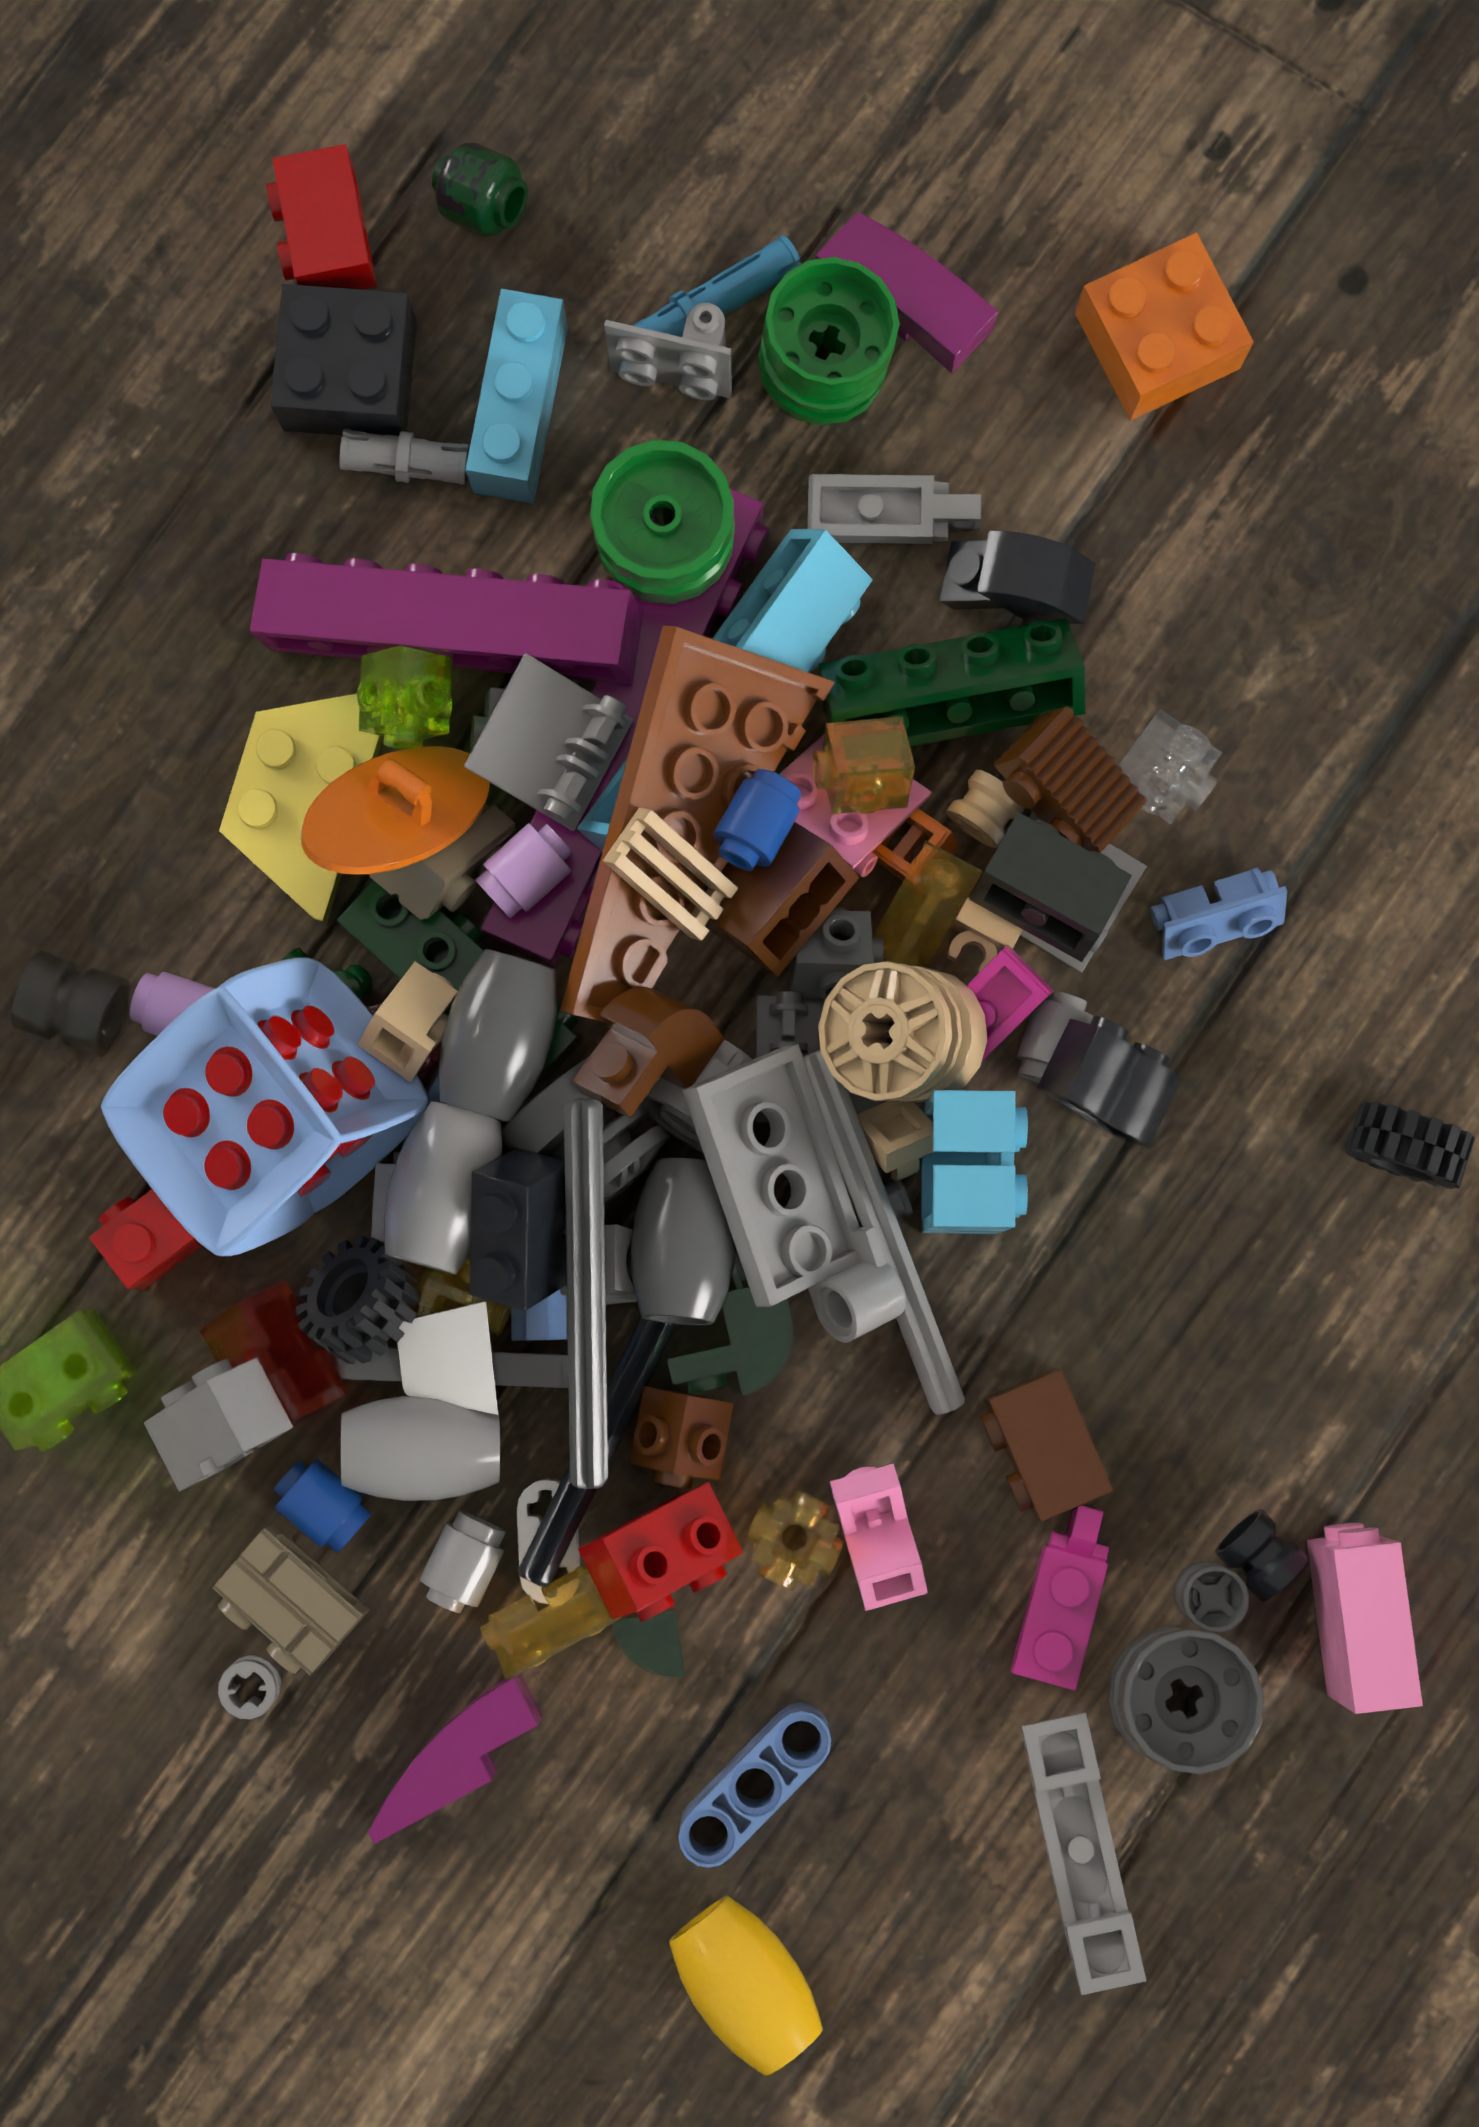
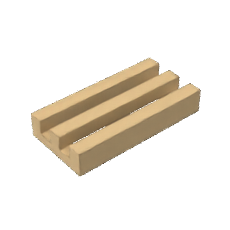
[602,807,738,941]

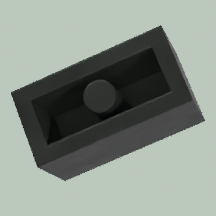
[969,812,1132,962]

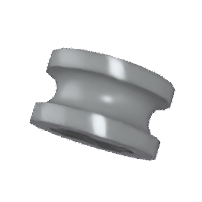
[218,1655,281,1719]

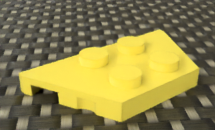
[219,688,394,925]

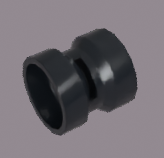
[1215,1509,1308,1602]

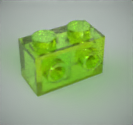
[0,1310,138,1452]

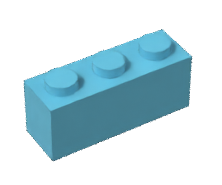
[465,289,568,504]

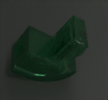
[667,1287,793,1396]

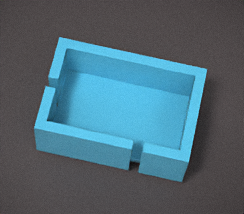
[921,1090,1028,1234]

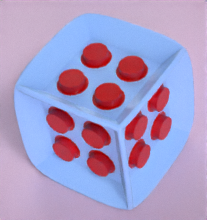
[101,958,430,1256]

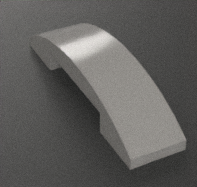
[1021,1712,1147,1995]

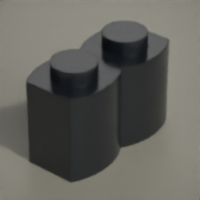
[1037,1016,1182,1148]

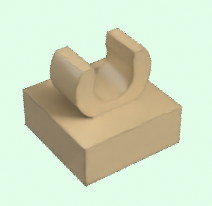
[947,897,1023,975]
[857,1101,933,1182]

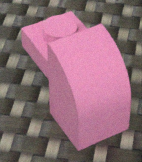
[830,1463,928,1611]

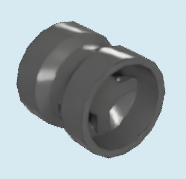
[1173,1560,1249,1632]

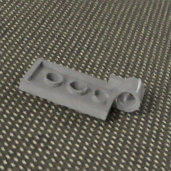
[682,1044,906,1343]

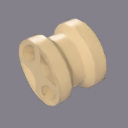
[946,770,1025,848]

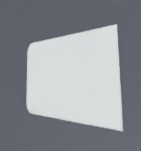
[397,1301,498,1415]

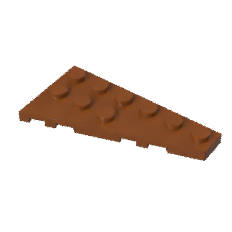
[560,625,835,1022]

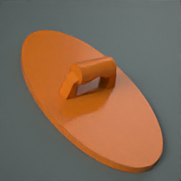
[301,746,490,875]

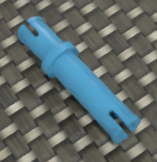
[632,235,801,337]

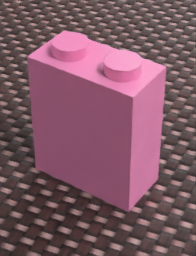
[1307,1523,1423,1714]

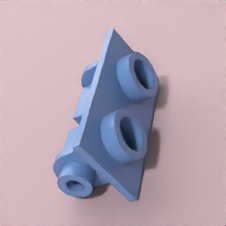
[1150,868,1287,960]

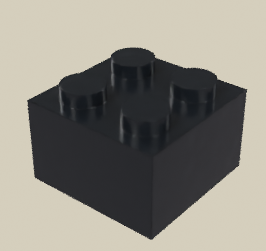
[271,284,417,436]

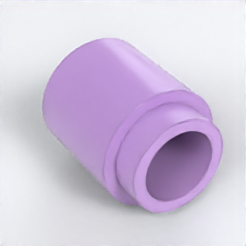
[475,823,573,918]
[130,972,216,1036]

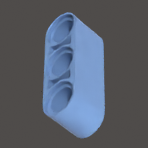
[678,1702,831,1868]

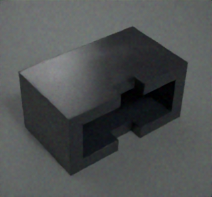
[470,1148,567,1311]

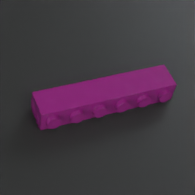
[249,553,643,685]

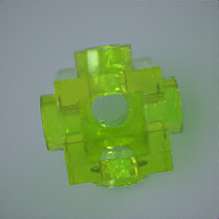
[357,646,452,749]

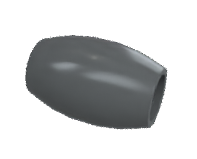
[439,949,557,1122]
[631,1158,736,1325]

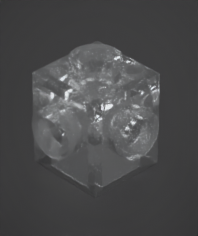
[1119,709,1222,824]

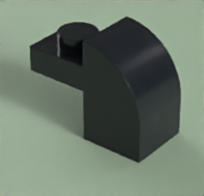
[940,531,1096,624]

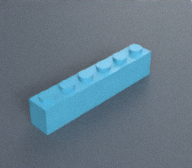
[577,529,873,851]

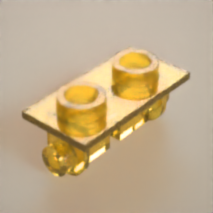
[872,841,983,968]
[480,1565,623,1680]

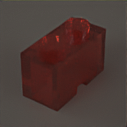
[199,1280,348,1427]

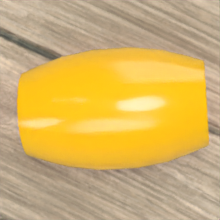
[669,1895,823,2076]

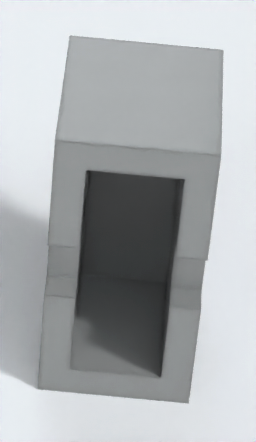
[144,1357,293,1492]

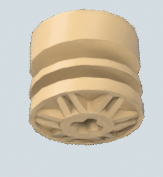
[818,961,987,1103]

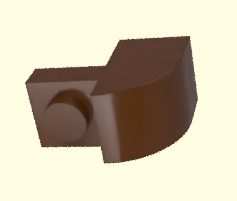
[572,987,725,1118]

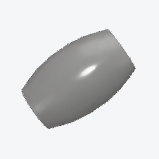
[384,1102,502,1275]
[341,1396,500,1501]

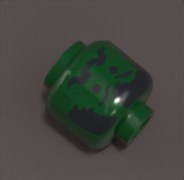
[432,142,528,236]

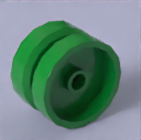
[590,440,735,604]

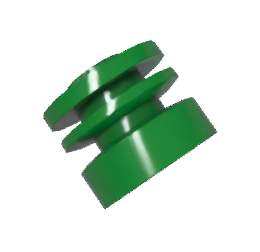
[758,257,900,426]

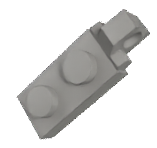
[808,474,982,544]

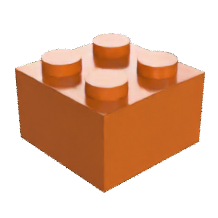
[1075,232,1254,421]

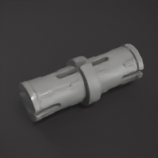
[340,429,469,485]

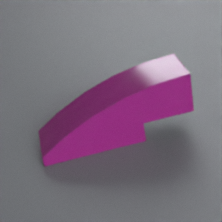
[815,212,998,374]
[368,1670,543,1844]

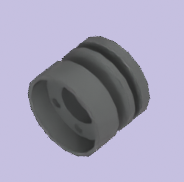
[502,1057,670,1221]
[1107,1627,1264,1774]

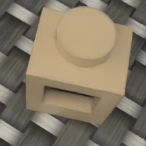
[357,961,458,1082]

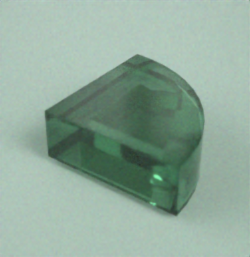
[611,1609,686,1677]

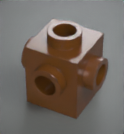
[629,1386,734,1488]

